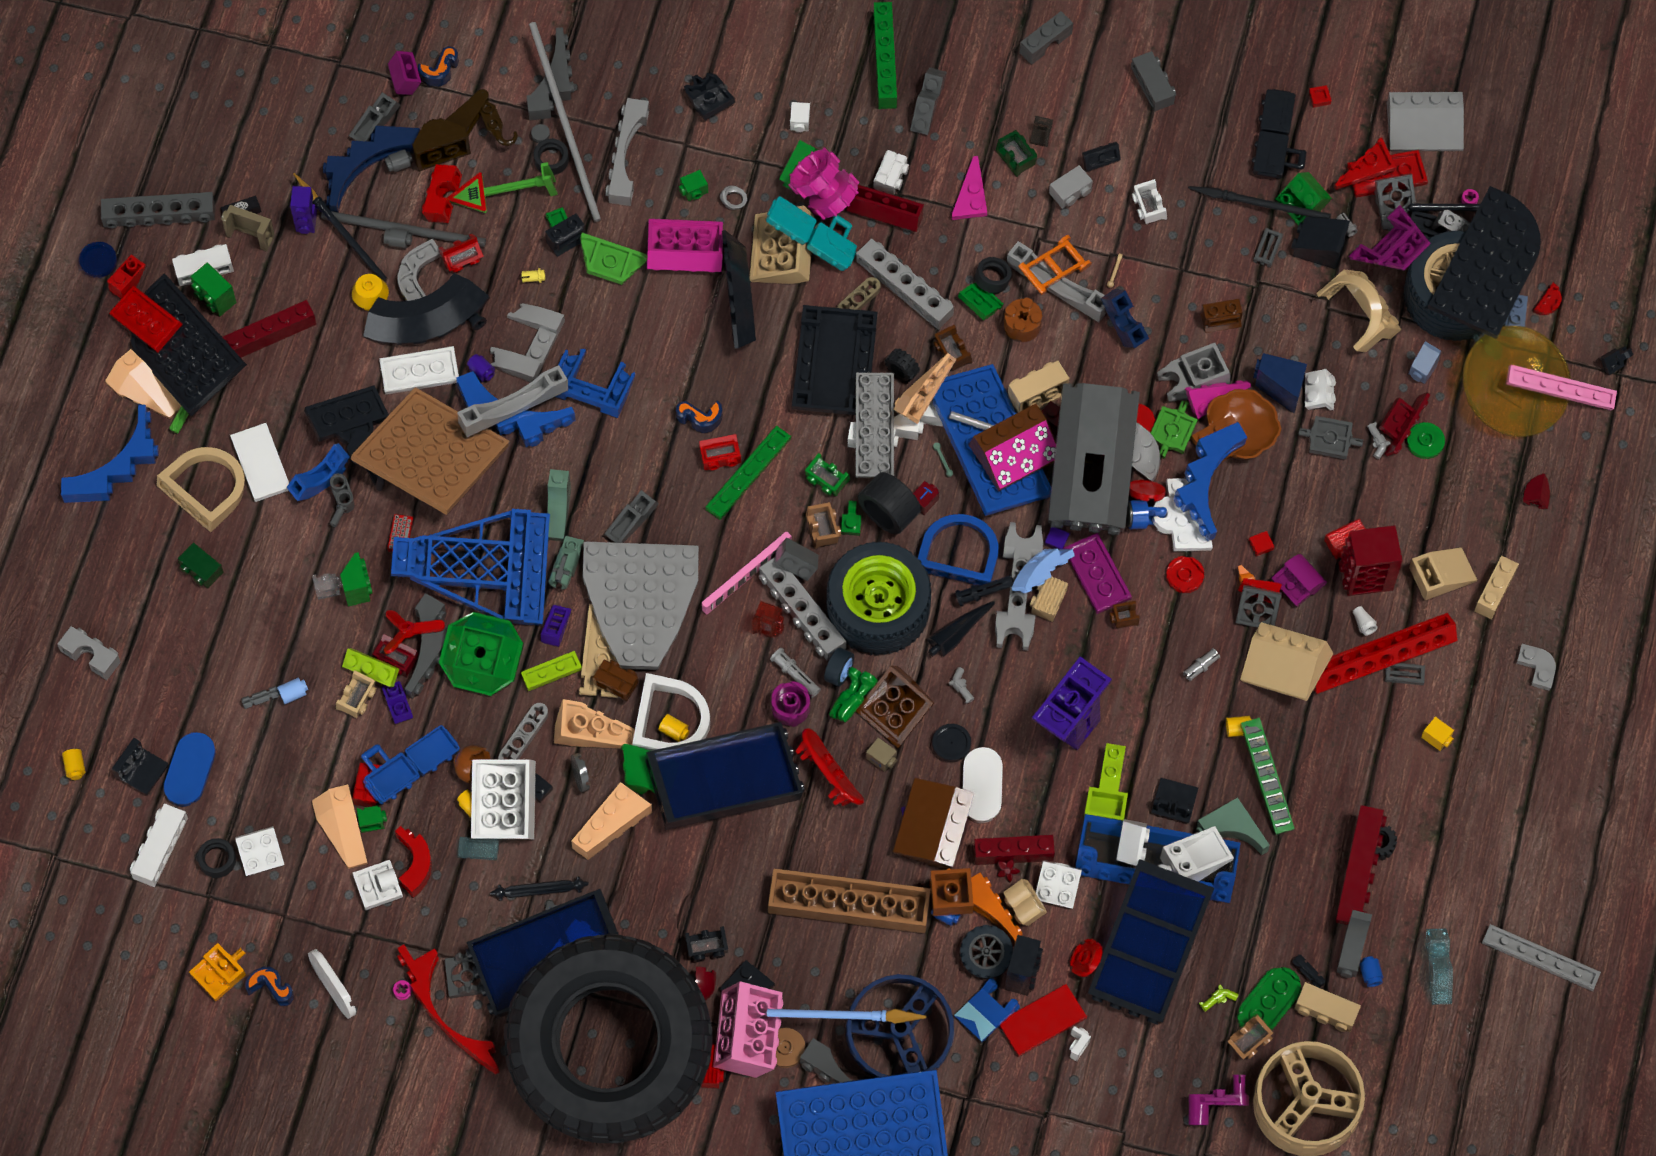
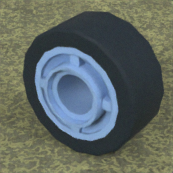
[824,647,854,687]

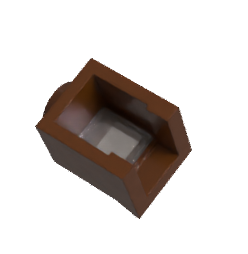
[1109,601,1140,628]

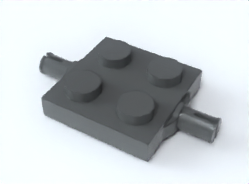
[1299,416,1364,459]

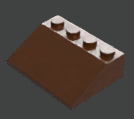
[893,778,974,870]

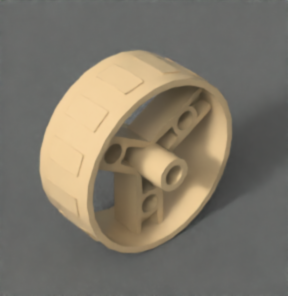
[1253,1041,1365,1156]

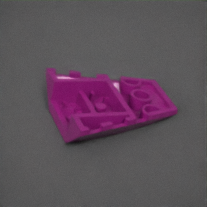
[1348,205,1431,270]

